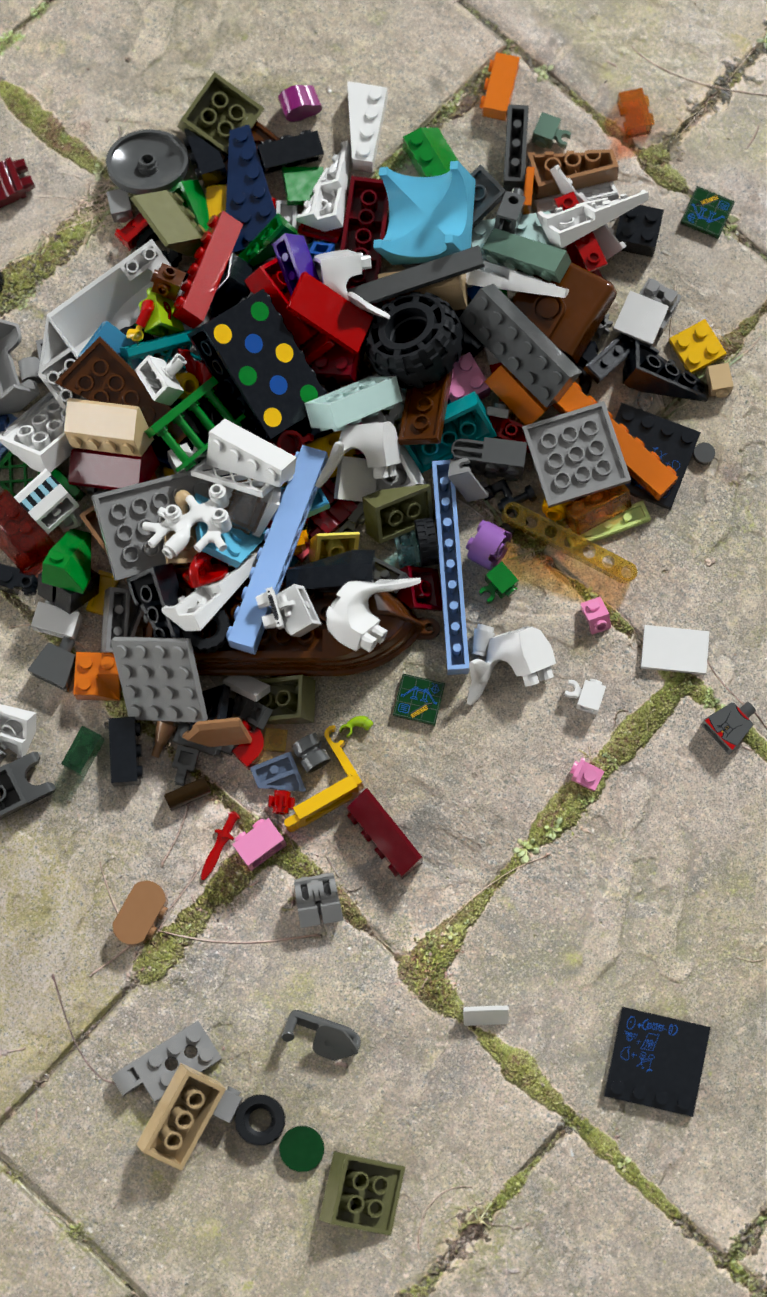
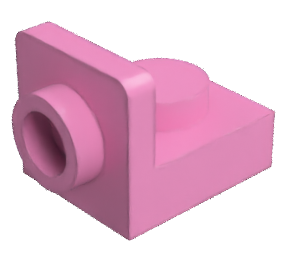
[570,758,605,792]

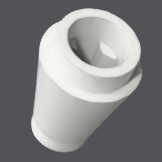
[472,624,495,657]

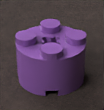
[466,520,512,570]

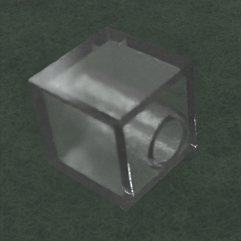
[224,490,267,535]

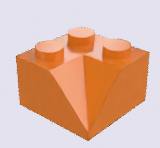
[73,652,121,701]

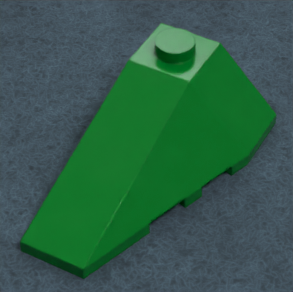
[168,179,210,260]

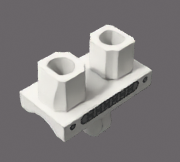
[256,587,295,630]

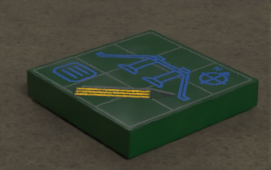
[680,186,735,239]
[393,673,445,726]

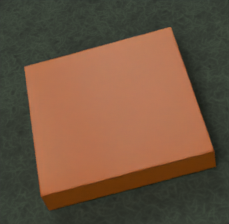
[523,166,535,215]

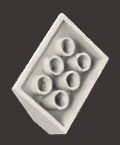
[0,392,73,472]

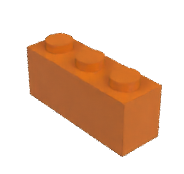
[479,52,520,121]
[484,364,551,426]

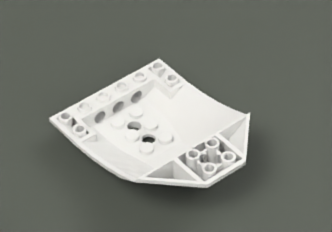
[38,239,210,410]

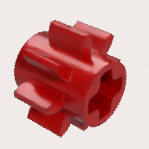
[268,790,295,815]

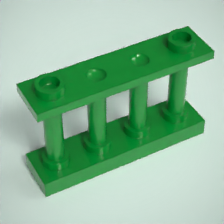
[144,376,246,473]

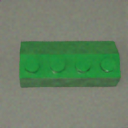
[403,127,458,177]

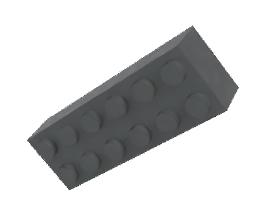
[458,284,582,408]

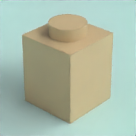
[705,363,734,398]

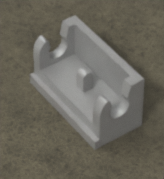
[448,458,489,502]

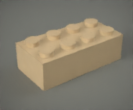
[137,1063,226,1171]

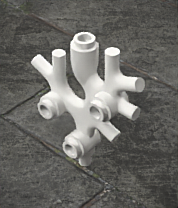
[142,484,234,559]

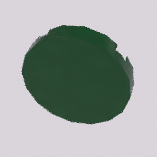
[279,1126,325,1172]

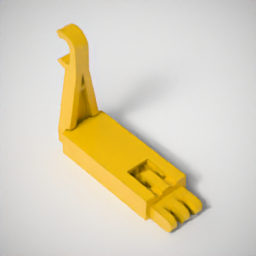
[284,725,364,833]

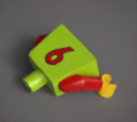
[126,287,185,351]

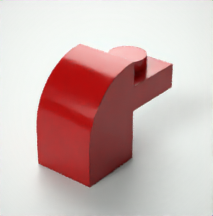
[232,720,265,770]

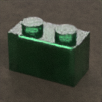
[61,726,105,778]

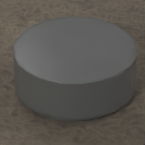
[693,442,715,465]

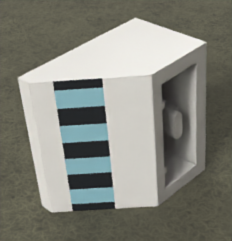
[14,469,80,534]

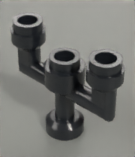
[483,478,537,535]

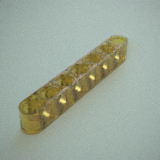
[501,502,638,584]

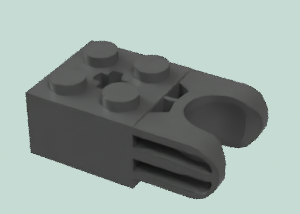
[451,437,527,481]
[0,752,56,820]

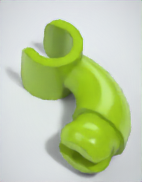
[339,716,373,738]

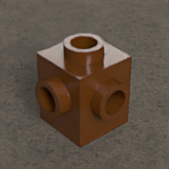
[150,263,186,301]

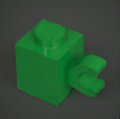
[479,561,519,604]

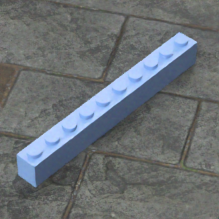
[226,445,328,655]
[432,460,469,675]

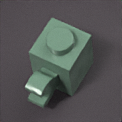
[532,112,571,149]

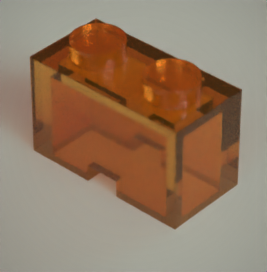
[617,88,654,139]

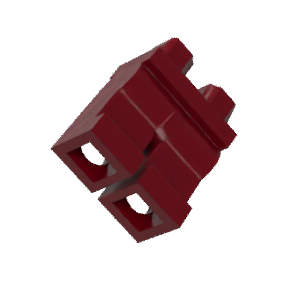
[0,157,36,208]
[303,478,358,539]

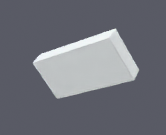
[223,676,270,702]

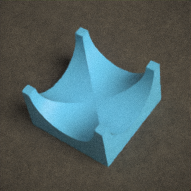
[373,161,476,265]

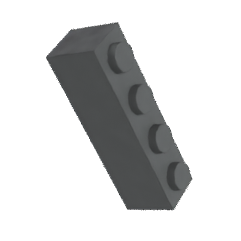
[503,104,529,192]

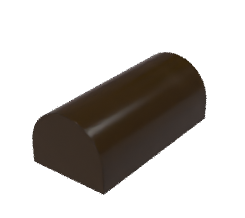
[164,777,211,811]

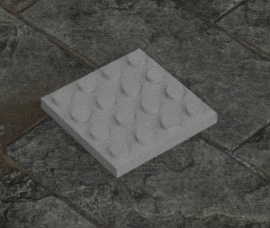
[522,401,631,508]
[111,637,208,722]

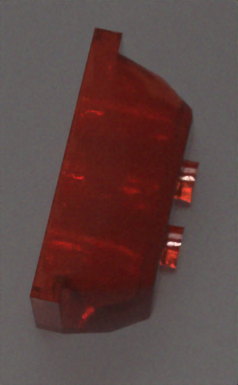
[0,489,55,575]

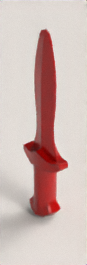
[201,811,240,880]

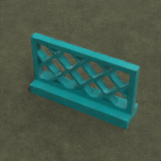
[120,327,202,370]

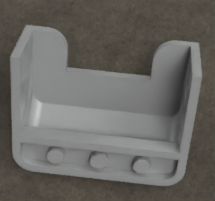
[0,319,40,416]

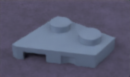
[250,751,306,792]

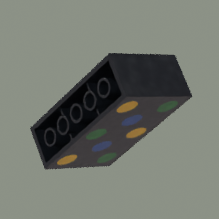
[187,289,327,441]

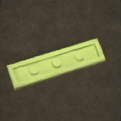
[564,500,651,551]

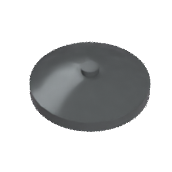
[106,129,189,195]

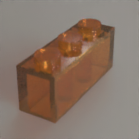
[564,485,632,536]

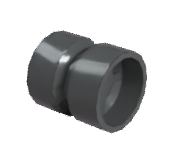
[292,733,331,774]

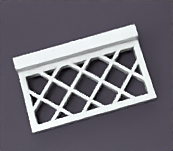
[191,457,293,498]

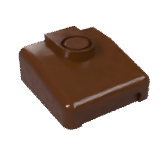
[511,262,617,363]

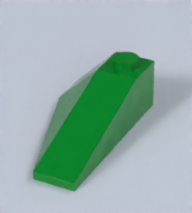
[238,213,298,267]
[42,529,91,594]

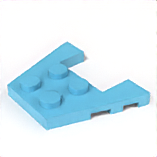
[194,493,267,568]

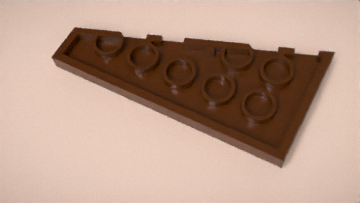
[55,336,193,444]

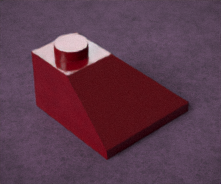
[393,566,442,611]

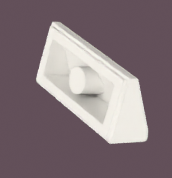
[463,1005,509,1026]

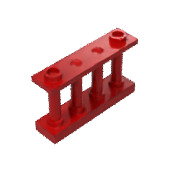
[554,191,608,278]

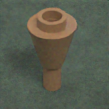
[151,721,177,758]

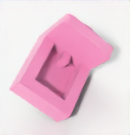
[580,597,611,635]

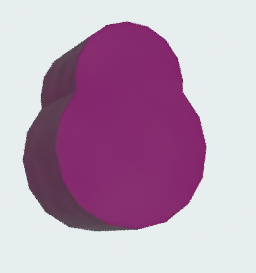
[278,85,322,122]

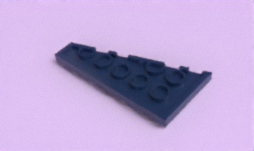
[226,124,277,255]

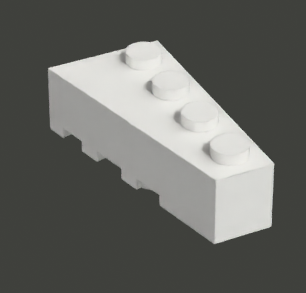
[347,81,388,173]
[206,419,297,487]

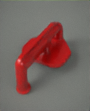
[183,551,229,588]

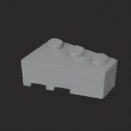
[100,587,144,653]

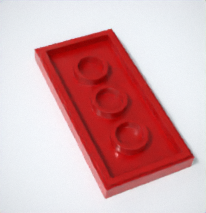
[286,271,373,354]

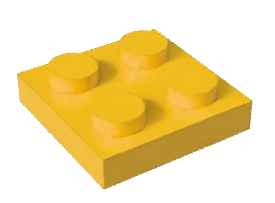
[668,319,727,374]

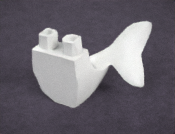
[313,249,390,319]
[315,421,401,488]
[326,578,421,652]
[467,626,556,705]

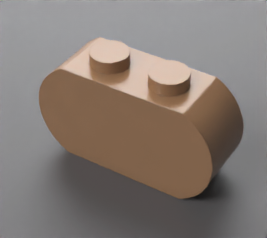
[112,881,169,946]

